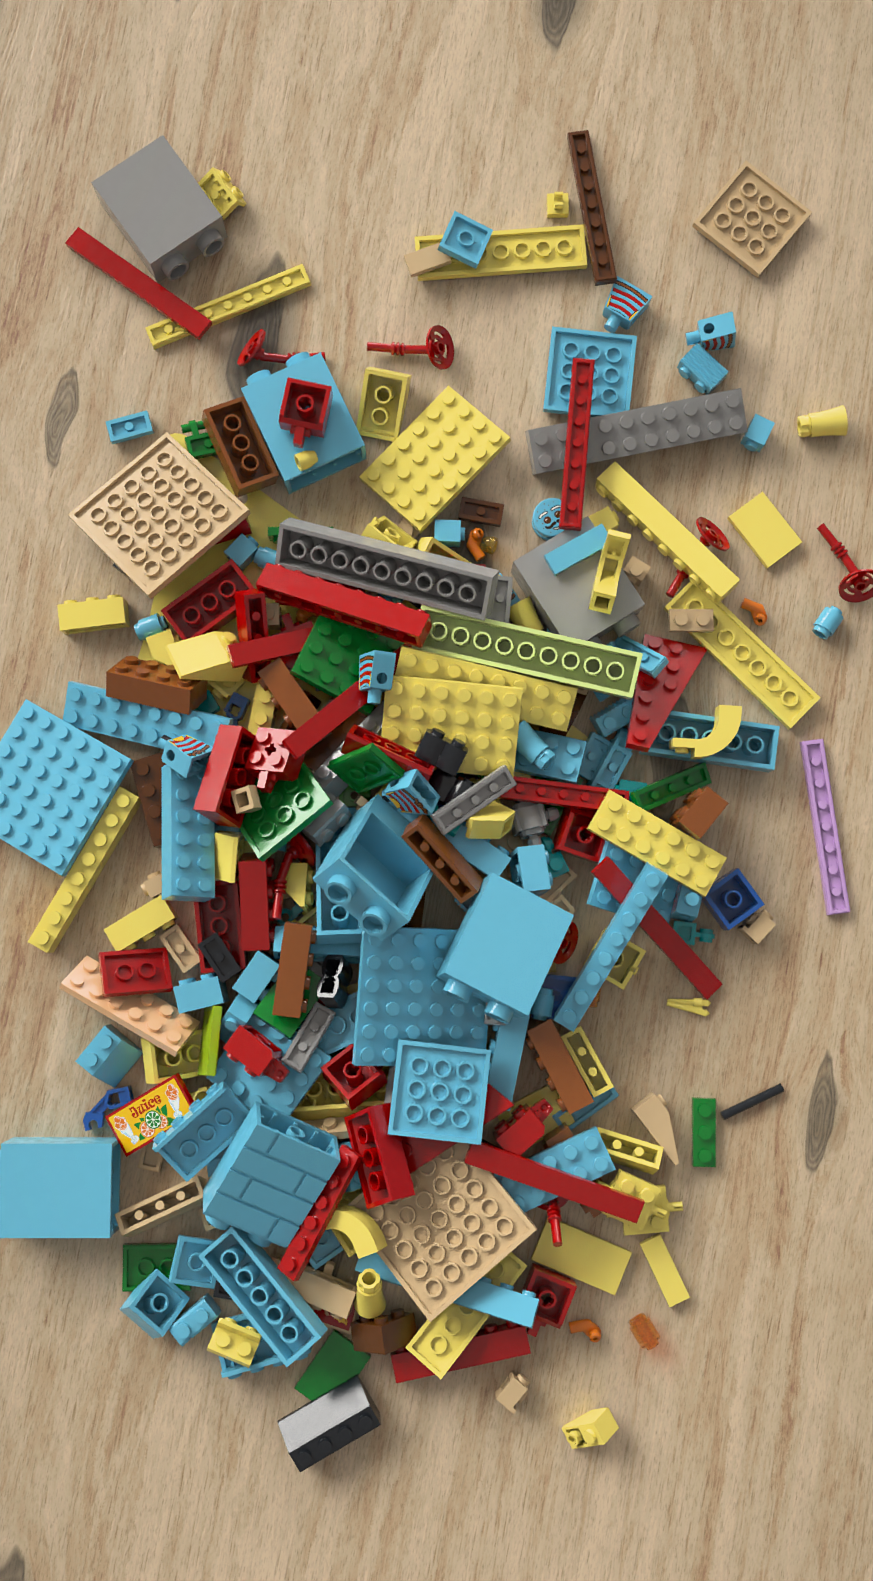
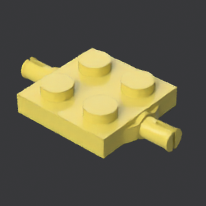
[596,1169,667,1231]
[606,1184,683,1236]

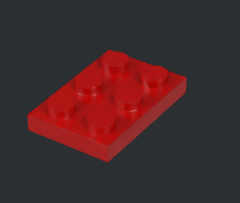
[98,947,173,998]

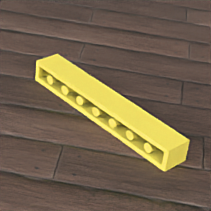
[596,461,740,604]
[28,786,141,953]

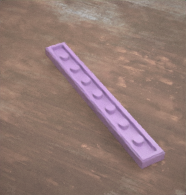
[800,739,850,915]

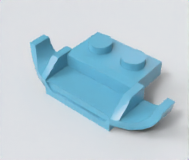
[579,727,633,789]

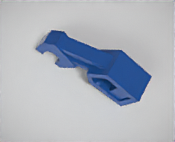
[224,692,251,726]
[83,1085,134,1131]

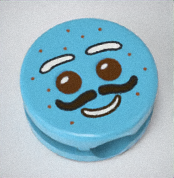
[532,498,564,541]

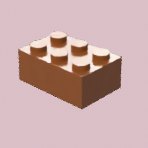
[669,786,729,840]

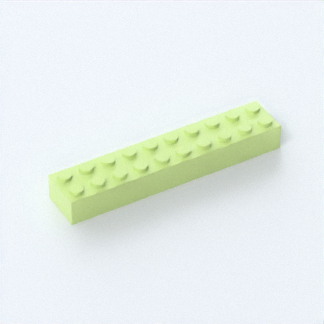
[412,604,643,700]

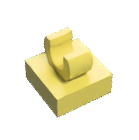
[547,192,569,218]

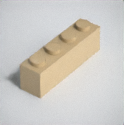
[115,1175,207,1238]
[271,1253,357,1319]

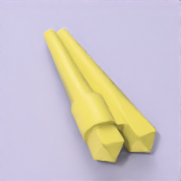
[667,998,711,1016]

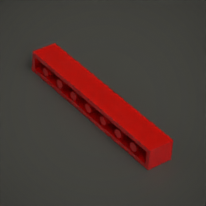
[256,563,432,648]

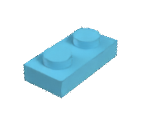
[106,410,154,444]

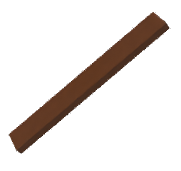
[567,130,617,286]

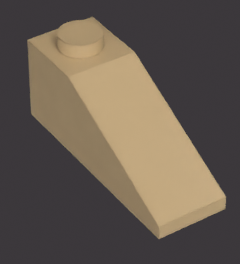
[631,1092,679,1166]

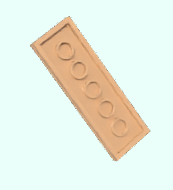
[60,956,200,1057]

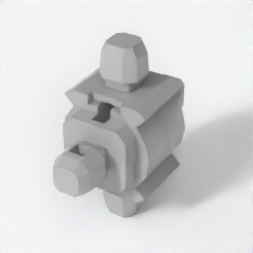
[509,801,559,846]

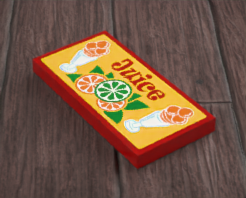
[105,1073,194,1157]

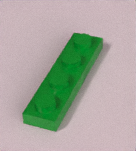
[630,762,712,811]

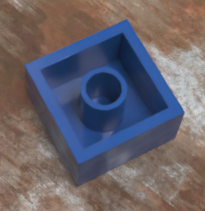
[702,868,765,931]

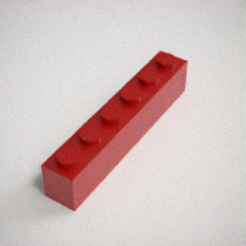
[391,1321,531,1383]

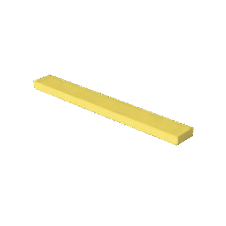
[145,264,311,350]

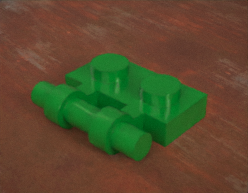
[181,420,217,459]

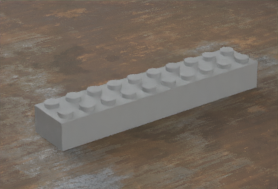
[525,388,748,475]
[275,517,500,621]

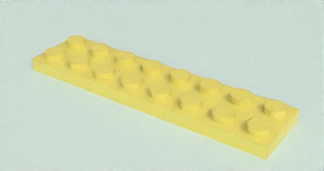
[415,224,587,281]
[664,581,820,730]
[395,645,578,732]

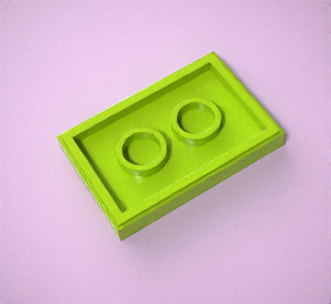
[198,1006,222,1076]

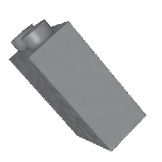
[91,135,228,283]
[511,516,645,644]

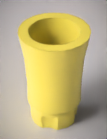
[797,405,848,438]
[509,596,544,631]
[354,1268,386,1319]

